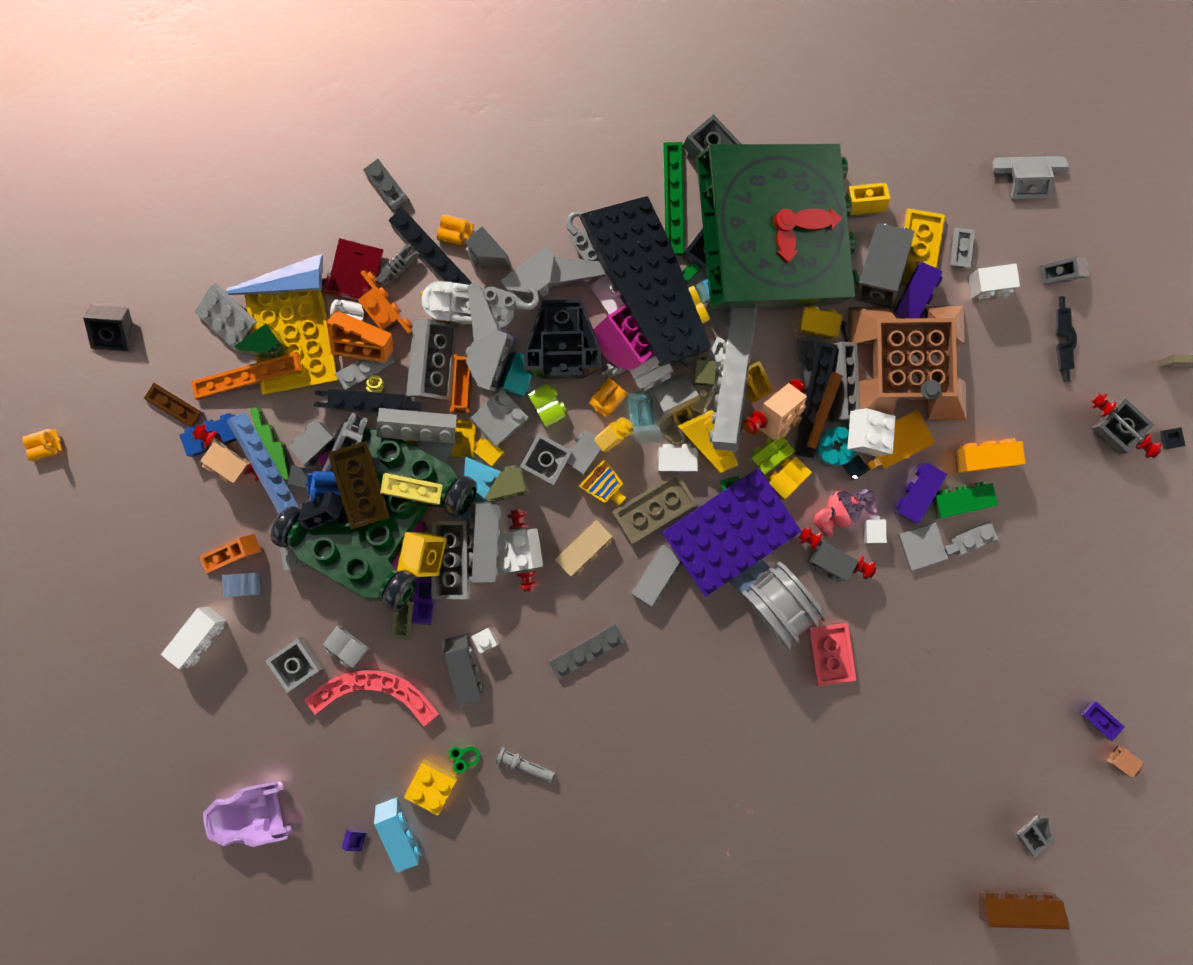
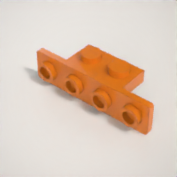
[358,271,413,334]

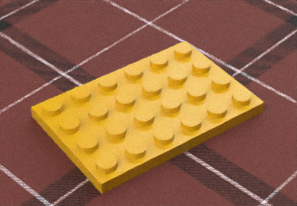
[244,291,338,395]

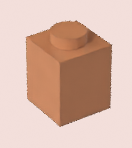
[1107,746,1144,778]

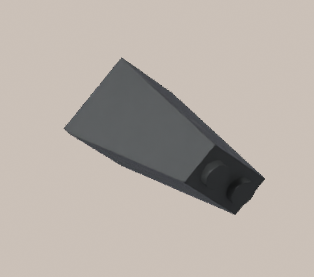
[857,223,915,309]

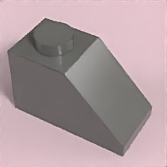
[1041,257,1089,284]

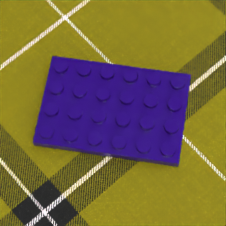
[661,468,802,597]

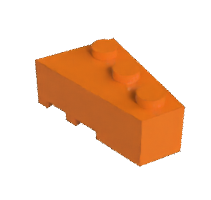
[327,310,394,362]

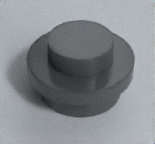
[921,380,941,400]

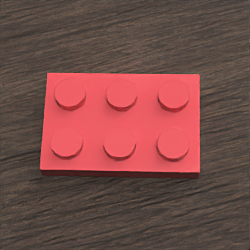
[808,623,856,686]

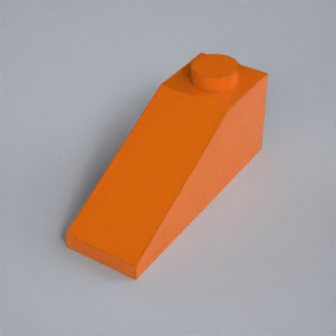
[199,534,261,574]

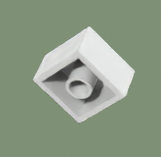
[968,263,1020,301]
[847,408,895,457]

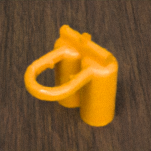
[437,215,474,246]
[589,377,629,417]
[23,429,62,462]

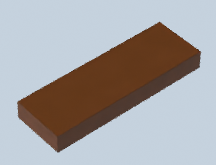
[143,382,204,427]

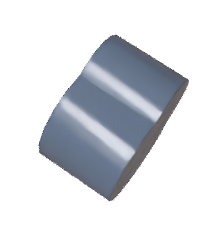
[221,572,261,597]

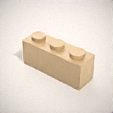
[555,520,613,577]

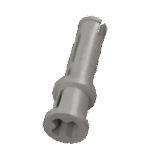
[495,747,554,783]

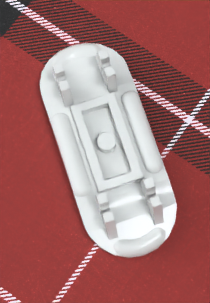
[421,281,514,328]

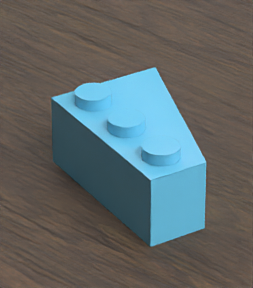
[374,797,421,873]

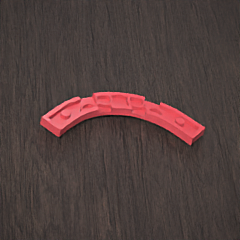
[304,670,440,726]

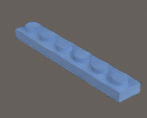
[227,412,300,514]

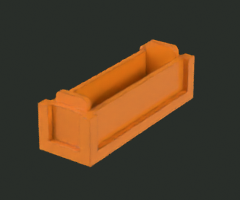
[450,354,473,414]

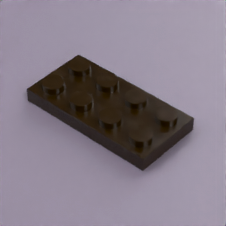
[328,441,390,529]

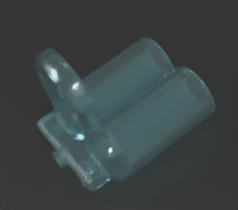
[626,391,655,427]

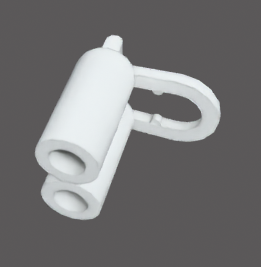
[330,299,368,322]

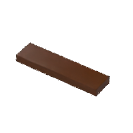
[805,372,843,449]

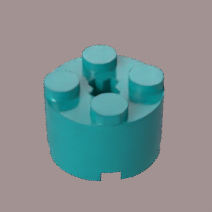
[815,427,856,467]

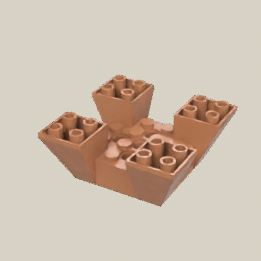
[849,306,967,420]

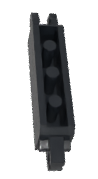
[314,389,421,414]

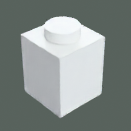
[863,516,887,543]
[471,627,499,654]

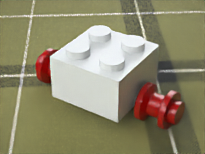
[497,509,543,592]

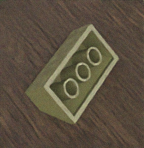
[486,465,530,502]

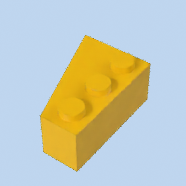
[677,410,738,473]

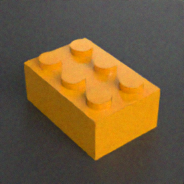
[955,438,1026,473]

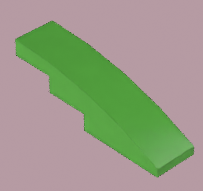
[250,407,290,480]

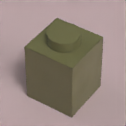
[694,357,717,386]

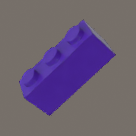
[893,261,943,319]
[895,462,947,524]

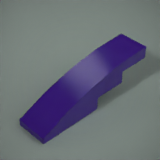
[411,576,435,625]

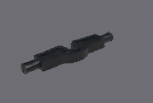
[1055,296,1077,382]

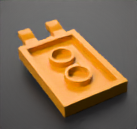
[859,409,935,470]

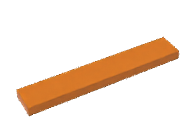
[191,352,303,400]

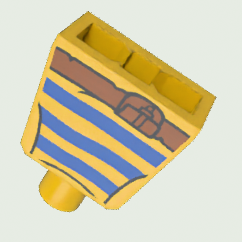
[579,460,626,506]

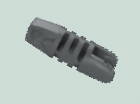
[376,243,420,287]

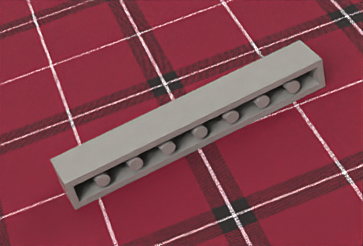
[709,308,757,451]

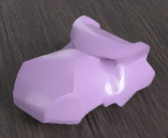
[203,781,292,847]

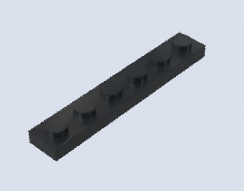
[389,207,472,285]
[794,341,837,458]

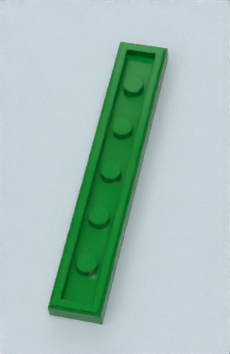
[663,142,684,256]

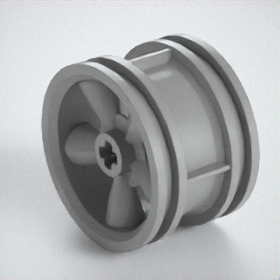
[741,561,828,650]

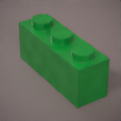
[933,480,998,519]

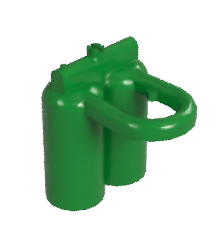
[446,746,480,775]

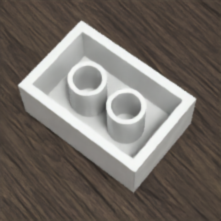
[161,607,226,669]

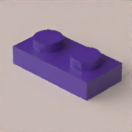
[1081,700,1125,741]

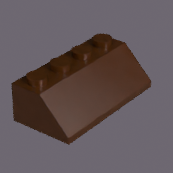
[979,891,1069,930]

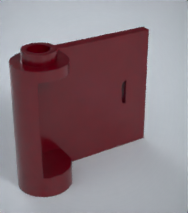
[322,238,384,302]

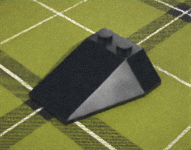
[524,299,602,379]

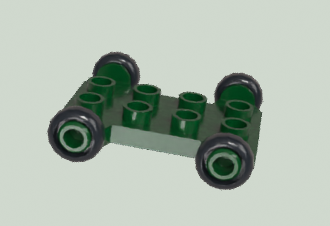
[270,416,477,612]

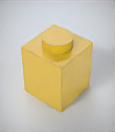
[474,438,505,467]

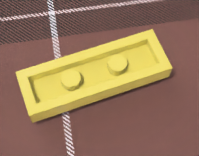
[380,473,443,505]

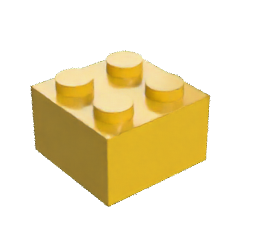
[397,532,447,577]
[404,759,458,815]

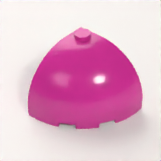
[593,304,652,370]

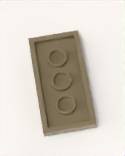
[612,471,697,544]

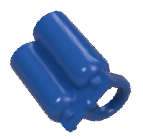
[305,471,341,502]

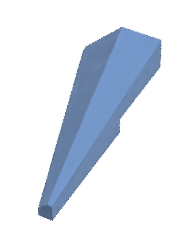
[226,254,323,295]

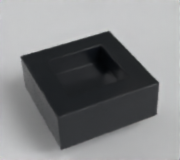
[1160,427,1186,450]

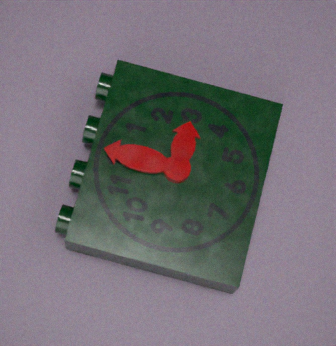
[696,144,859,309]

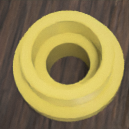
[365,375,384,393]

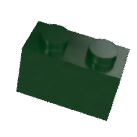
[234,324,288,359]

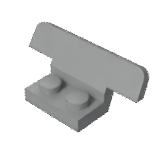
[992,156,1069,199]

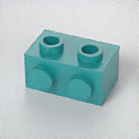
[498,352,533,397]

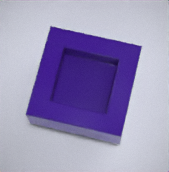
[341,829,366,852]

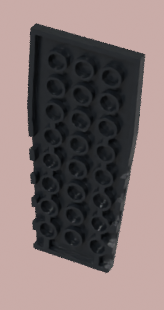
[579,196,711,367]

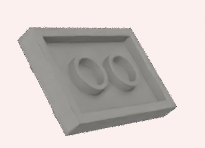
[195,283,257,350]

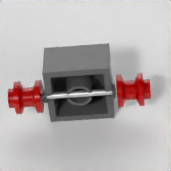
[1091,393,1162,459]
[798,526,877,583]

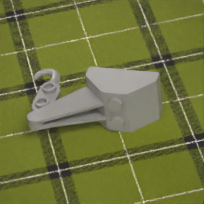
[501,212,607,300]
[465,283,539,392]

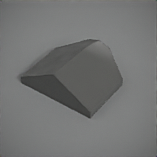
[1017,815,1054,858]

